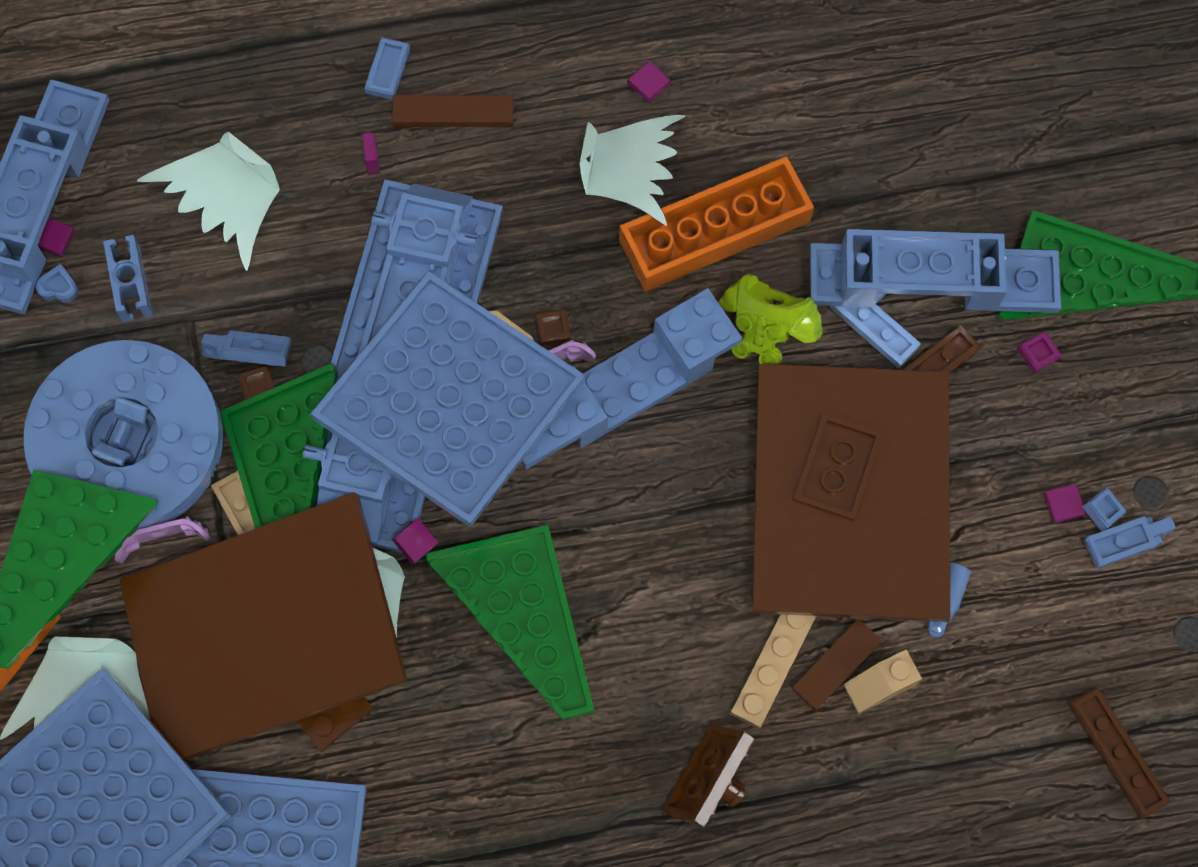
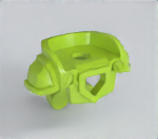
[719,274,823,364]

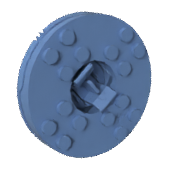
[24,340,223,530]

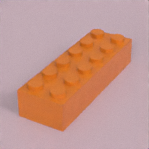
[619,156,814,292]

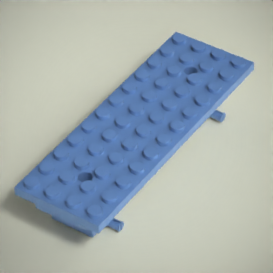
[303,179,503,553]

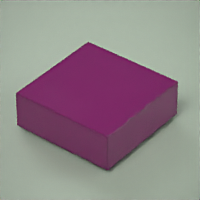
[628,61,670,103]
[362,132,380,174]
[38,218,76,258]
[1017,331,1062,374]
[1043,484,1086,524]
[392,518,439,564]

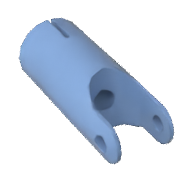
[928,562,971,638]

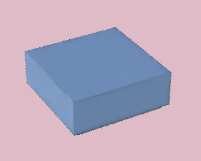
[1082,487,1127,532]

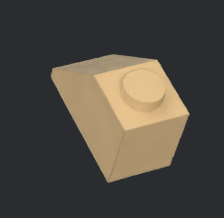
[843,649,922,714]

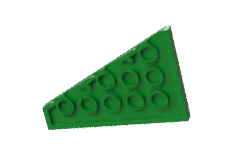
[997,210,1198,321]
[0,470,159,670]
[426,525,595,721]

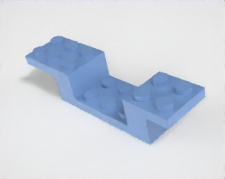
[0,79,110,315]
[810,229,1061,313]
[522,288,742,470]

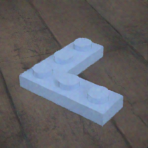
[830,293,921,369]

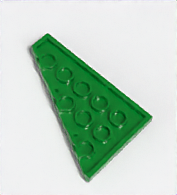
[220,363,338,529]

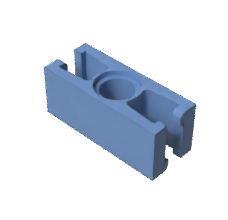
[103,235,153,323]

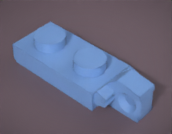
[201,330,292,366]
[1083,516,1176,570]

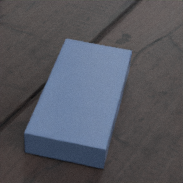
[364,37,410,100]

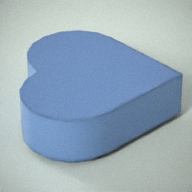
[36,264,78,303]

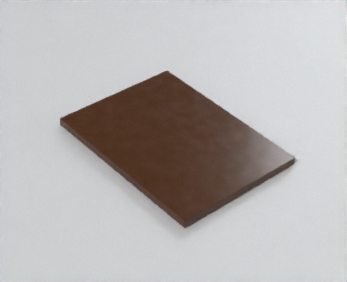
[752,364,950,622]
[120,492,408,760]

